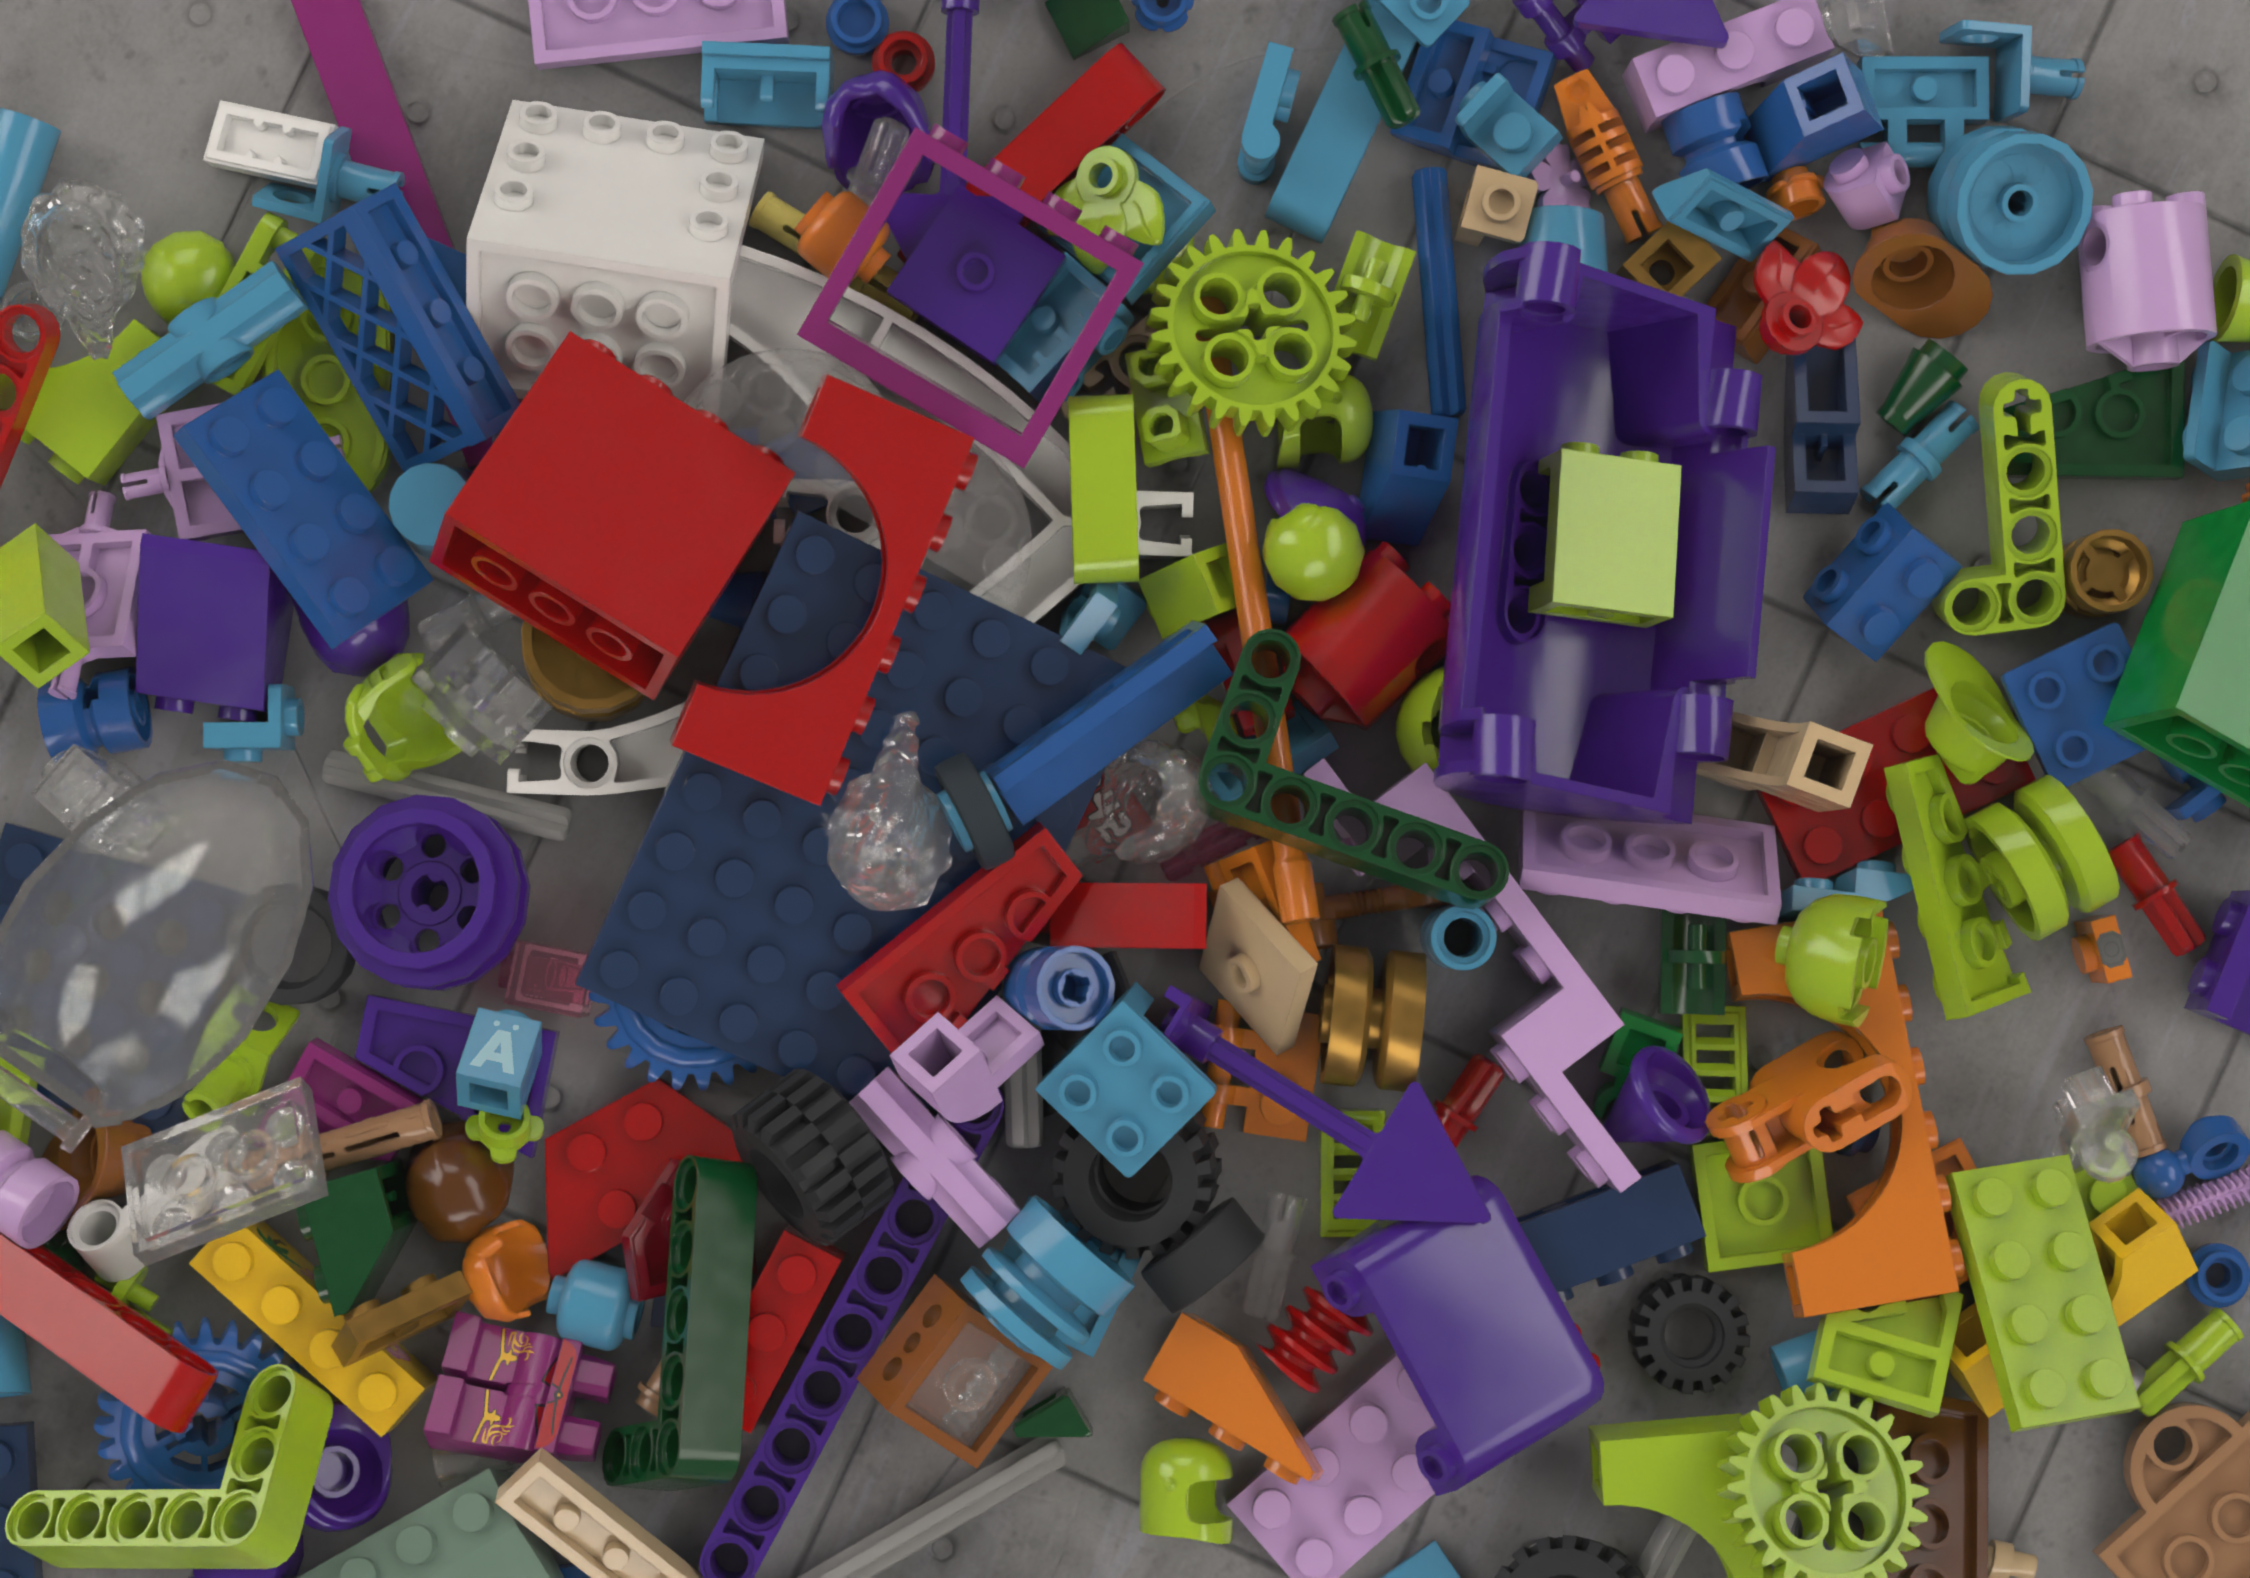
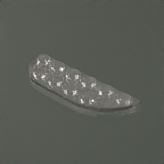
[684,348,1032,610]

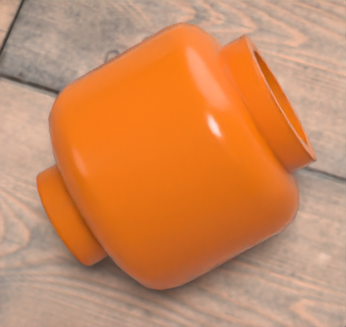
[794,191,892,284]

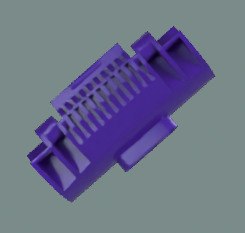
[1433,241,1776,824]

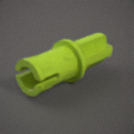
[2137,1307,2244,1417]

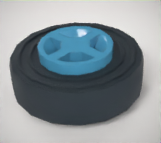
[934,753,1015,870]

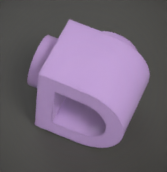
[1823,141,1910,230]

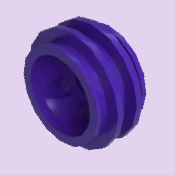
[328,794,531,991]

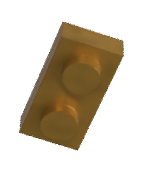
[331,1270,472,1368]

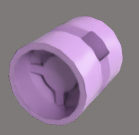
[0,1130,80,1249]

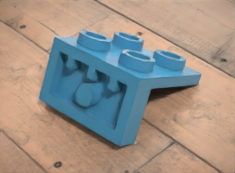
[1035,982,1217,1178]

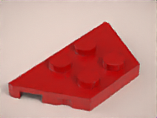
[545,1077,742,1280]

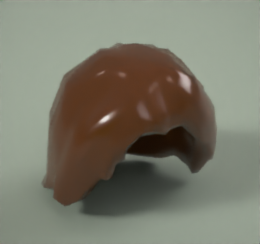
[404,1120,514,1243]

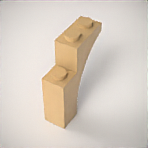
[1696,712,1873,812]

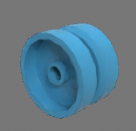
[1926,126,2093,275]

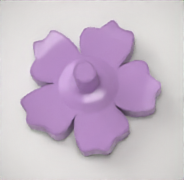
[1528,143,1591,209]

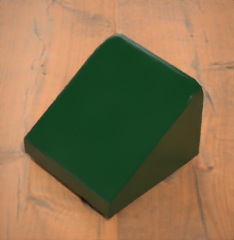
[1045,0,1130,60]
[1013,1386,1093,1437]

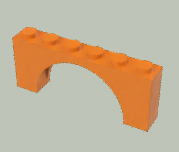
[1726,910,1965,1318]

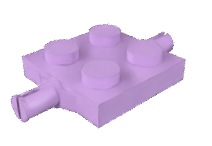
[120,403,345,541]
[48,490,151,700]

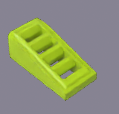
[1679,1006,1748,1135]
[1319,1108,1385,1237]

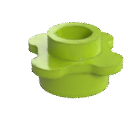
[465,1105,544,1164]

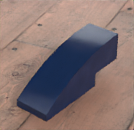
[1784,309,1861,514]

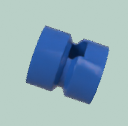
[1661,92,1769,189]
[37,666,153,765]
[1003,946,1115,1031]

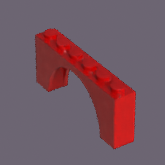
[670,374,978,806]

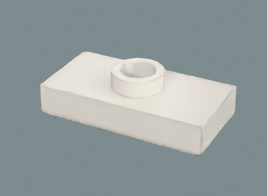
[203,100,339,189]

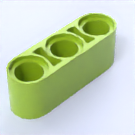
[1068,394,1139,584]

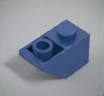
[1746,52,1884,183]
[1360,409,1459,546]

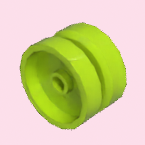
[1964,775,2120,941]

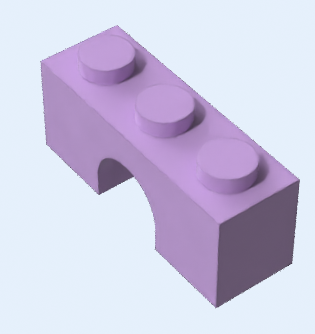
[1622,0,1835,134]

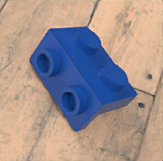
[1803,503,1963,662]

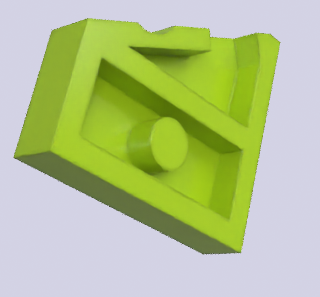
[1806,1292,1964,1418]

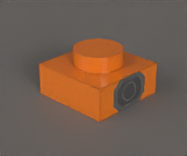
[2071,915,2133,984]

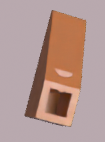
[1143,1312,1324,1485]

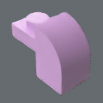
[890,995,1045,1123]

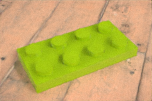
[1945,1154,2141,1433]

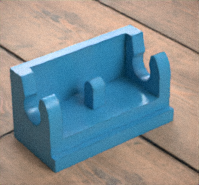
[701,41,835,129]

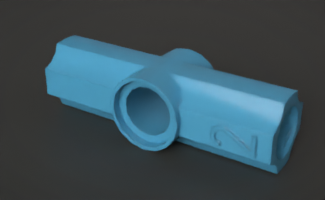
[113,260,308,420]

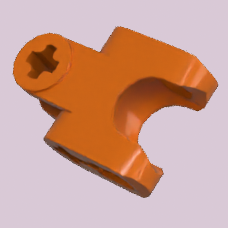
[1705,1030,1913,1183]

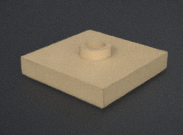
[1199,877,1318,1056]

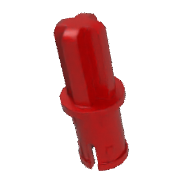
[2108,833,2206,957]
[1433,1054,1505,1149]

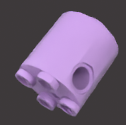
[2077,190,2217,372]

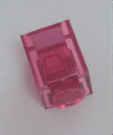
[498,939,592,1018]

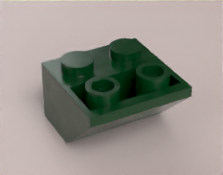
[296,1159,418,1317]

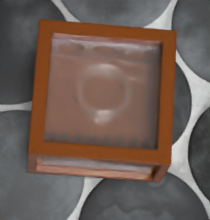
[856,1274,1053,1469]

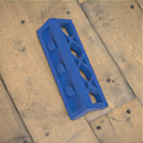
[984,620,1233,826]

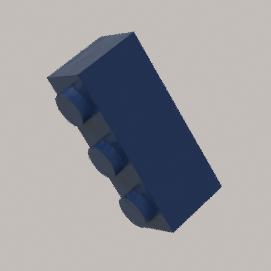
[1516,1159,1706,1303]

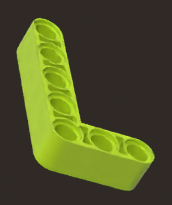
[5,1364,333,1569]

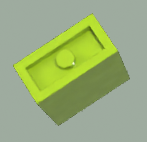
[1528,442,1682,628]

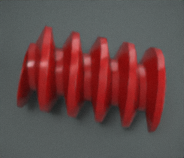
[1255,1285,1374,1394]

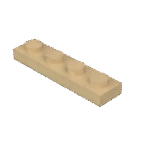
[495,1447,703,1578]

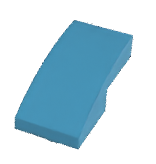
[1777,860,1914,922]

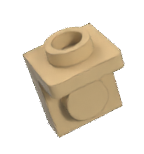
[1454,165,1538,247]

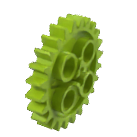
[1145,229,1357,437]
[1716,1382,1929,1578]

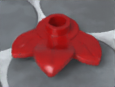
[1753,241,1863,355]

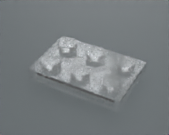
[121,1076,329,1266]

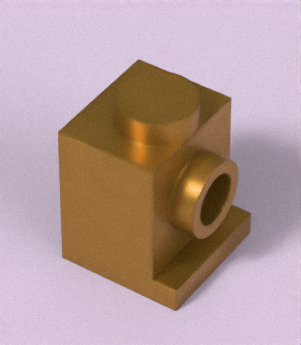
[1615,221,1722,297]

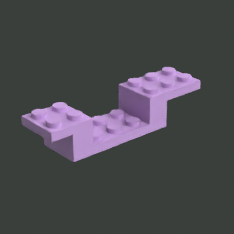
[1299,758,1642,1193]

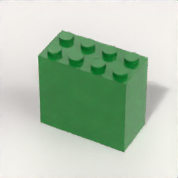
[2103,500,2250,808]

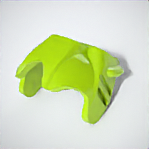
[343,653,470,783]

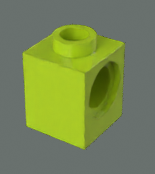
[1139,543,1236,639]

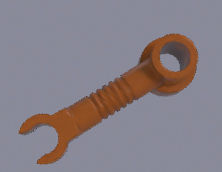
[1309,882,1449,950]

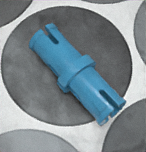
[1859,400,1979,512]

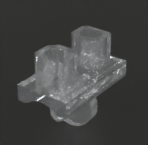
[2050,1066,2141,1183]

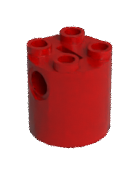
[1282,541,1451,731]

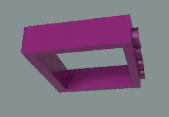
[797,123,1144,468]

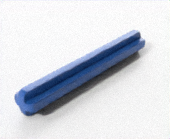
[1412,167,1466,418]

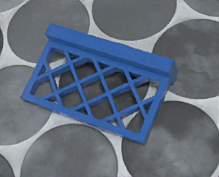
[275,183,520,473]

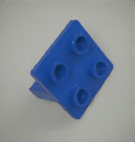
[2000,623,2146,787]

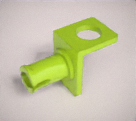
[182,986,300,1126]

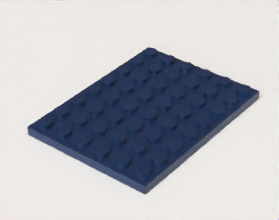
[575,510,1126,1116]

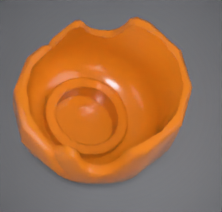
[462,1219,551,1322]

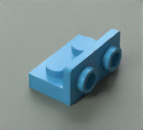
[997,251,1135,403]
[2182,340,2250,482]

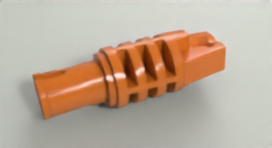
[1554,69,1663,245]

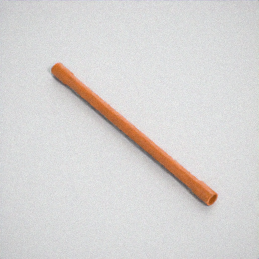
[1195,296,1320,925]

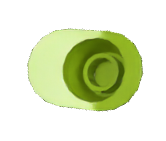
[1924,641,2034,785]

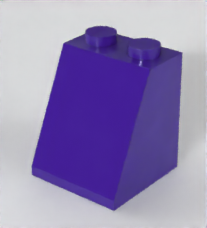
[135,533,294,722]

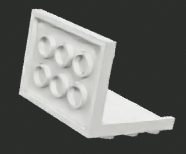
[466,100,765,419]

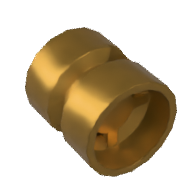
[2062,529,2154,619]

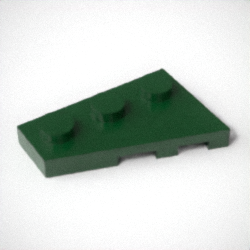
[2003,359,2185,480]

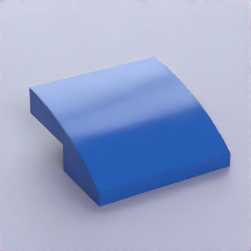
[1390,20,1558,172]

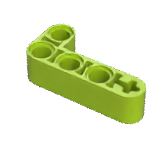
[1931,372,2066,636]

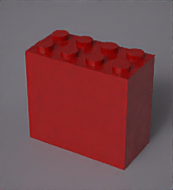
[429,331,796,701]

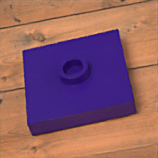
[887,185,1067,366]

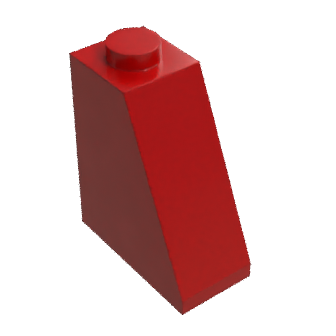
[1038,883,1207,949]

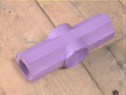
[849,1066,1021,1249]

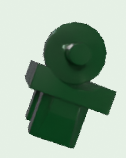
[1658,909,1726,1015]

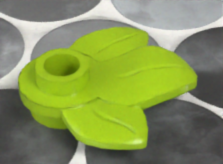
[1047,146,1165,275]

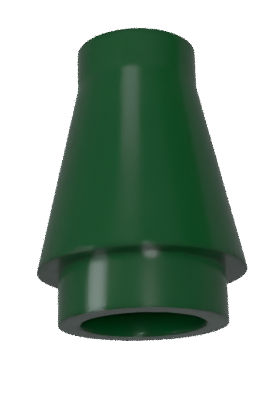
[1875,339,1968,436]

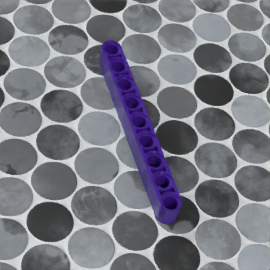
[699,1085,1005,1578]

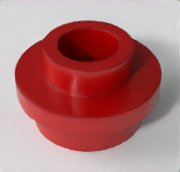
[872,31,936,92]

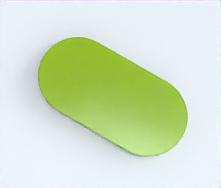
[262,257,394,493]

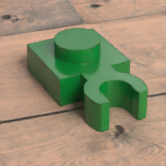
[1593,1007,1683,1118]

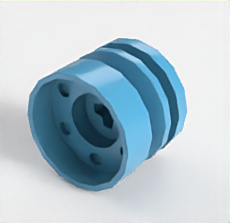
[960,1195,1135,1370]

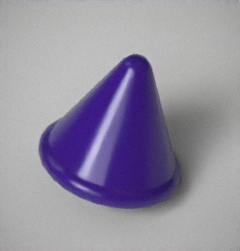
[1603,1045,1711,1145]

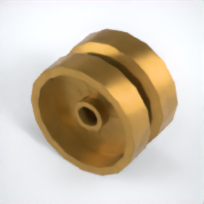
[521,621,647,722]
[1318,944,1427,1092]

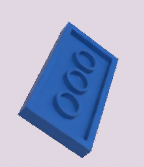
[173,369,434,650]

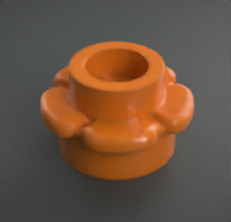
[1766,166,1826,221]

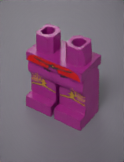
[423,1311,617,1464]

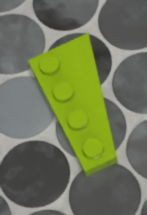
[1884,754,2032,1021]

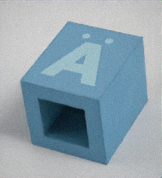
[456,1007,542,1120]

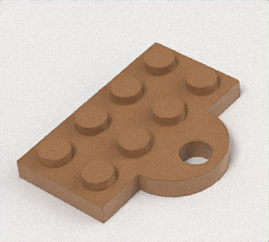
[2092,1402,2250,1578]

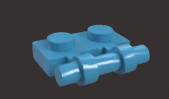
[1857,56,1989,168]

